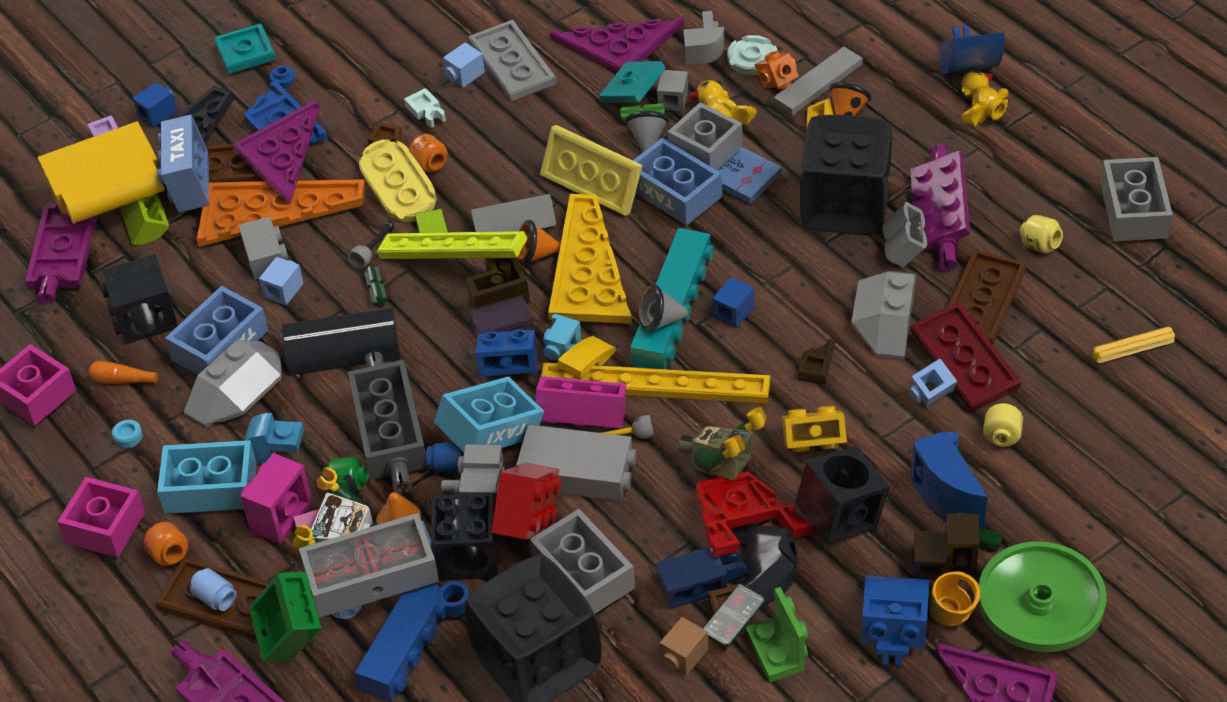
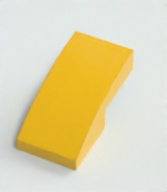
[558,336,616,379]

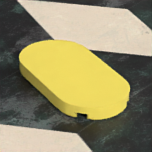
[359,140,436,222]

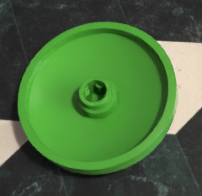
[979,541,1106,652]

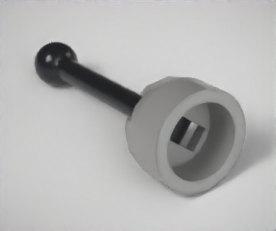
[348,221,395,269]

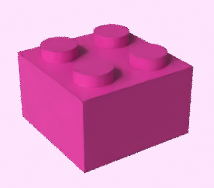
[0,344,76,426]
[240,453,312,544]
[57,477,145,558]

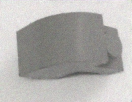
[684,11,724,65]

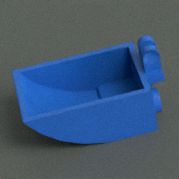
[938,25,1005,75]
[911,431,988,529]
[861,575,929,667]

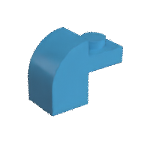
[244,413,304,464]

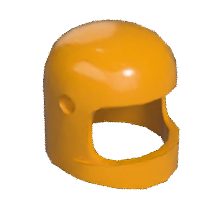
[928,572,980,627]

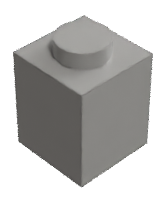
[657,70,688,111]

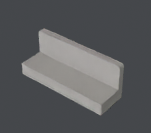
[470,194,556,232]

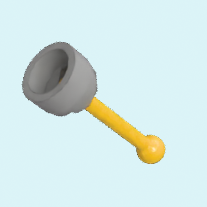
[603,414,654,439]

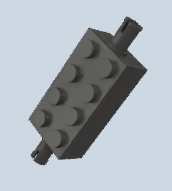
[348,352,428,494]

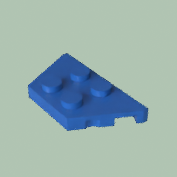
[244,80,328,143]

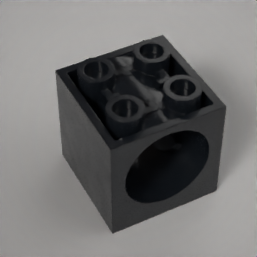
[99,254,178,345]
[795,446,890,545]
[431,493,499,581]

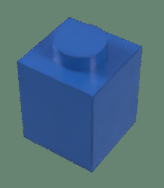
[133,82,177,128]
[712,277,755,328]

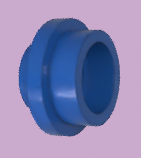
[270,66,295,89]

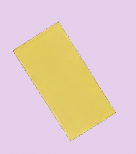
[540,125,643,216]

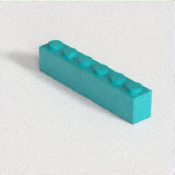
[630,228,714,369]

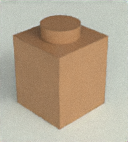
[660,617,709,675]

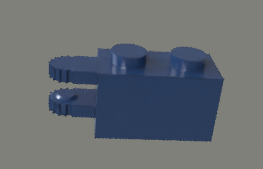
[656,548,747,610]

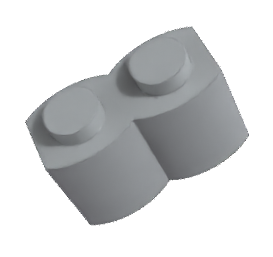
[883,202,927,268]

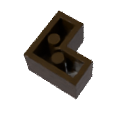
[466,258,530,319]
[913,513,979,581]

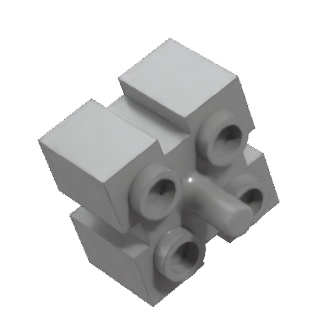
[441,444,505,504]

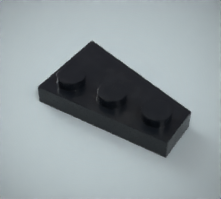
[175,86,234,143]

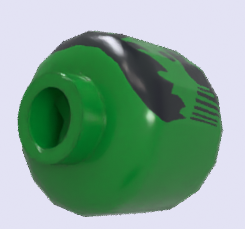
[322,457,368,495]

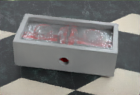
[299,513,439,618]

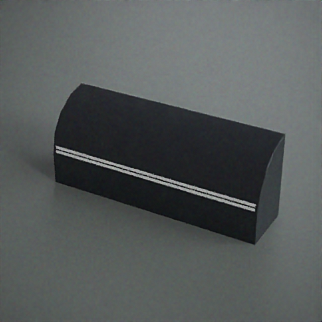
[282,308,401,376]

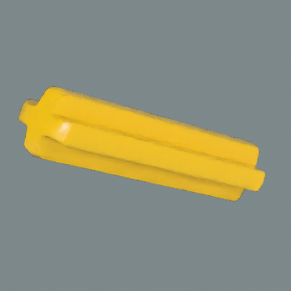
[1092,327,1175,363]

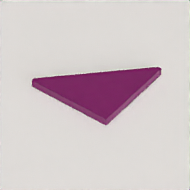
[550,17,684,73]
[233,100,320,205]
[936,643,1058,702]

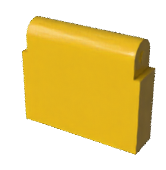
[38,121,165,224]

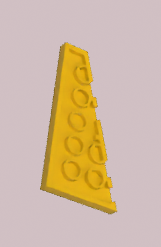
[548,194,632,324]

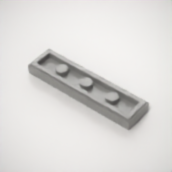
[774,47,863,116]

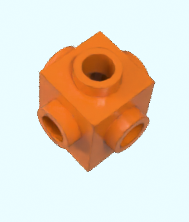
[754,51,799,90]

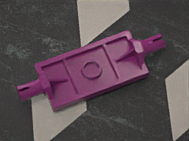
[910,144,970,271]
[25,203,98,304]
[171,640,285,702]

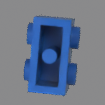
[476,329,538,377]

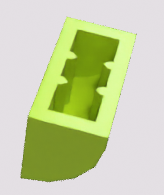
[120,193,169,245]

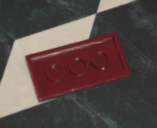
[910,301,1021,413]

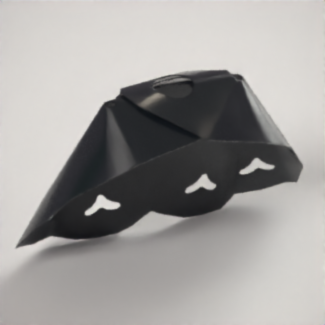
[732,524,800,607]

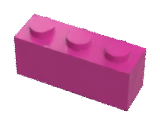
[536,376,627,429]

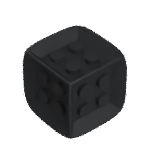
[800,115,892,234]
[464,554,602,702]

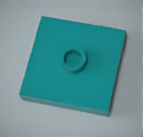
[214,24,276,74]
[599,61,666,103]

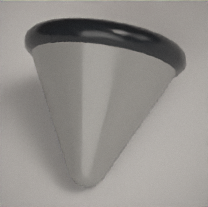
[625,111,669,152]
[639,284,688,332]

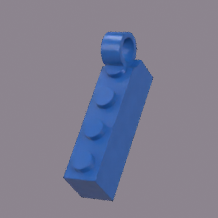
[355,581,469,702]

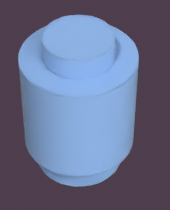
[190,568,237,611]

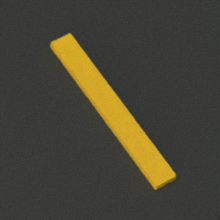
[541,363,770,404]

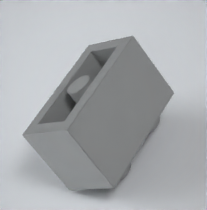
[239,216,288,280]

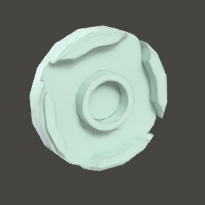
[727,35,777,75]

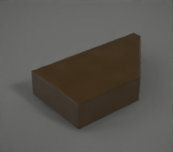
[797,338,836,384]

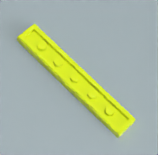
[376,231,528,259]

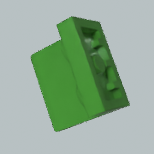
[745,587,808,683]

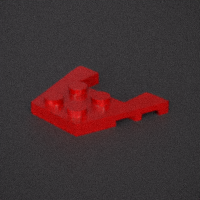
[695,471,815,557]

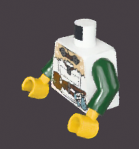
[293,468,376,549]

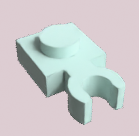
[404,88,446,128]

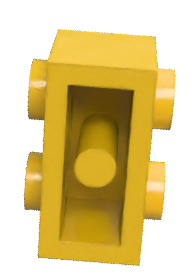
[782,406,847,452]

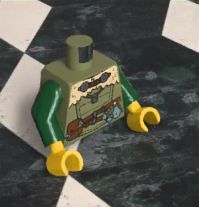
[679,407,766,480]

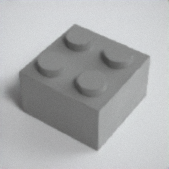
[668,102,743,170]

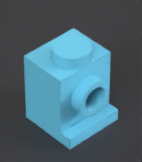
[543,314,581,361]

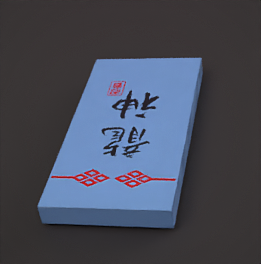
[717,147,782,204]

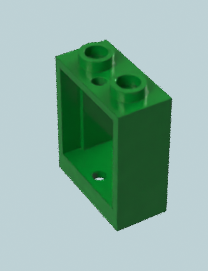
[249,572,321,663]

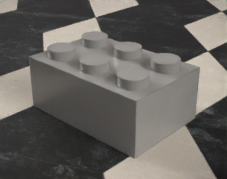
[1100,157,1173,241]
[529,509,635,614]

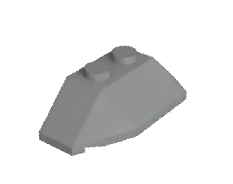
[851,271,917,360]
[184,340,282,428]

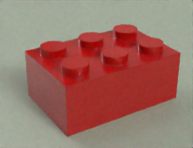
[491,462,562,540]

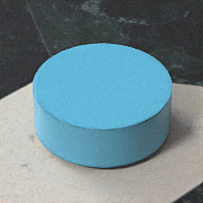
[112,420,143,448]

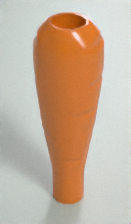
[89,361,158,384]

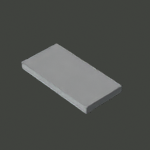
[468,20,557,101]

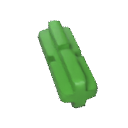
[620,103,665,122]

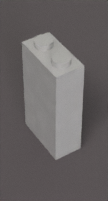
[516,425,637,501]

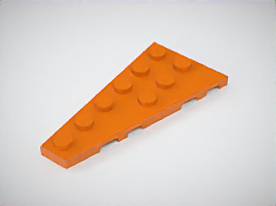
[196,179,365,247]

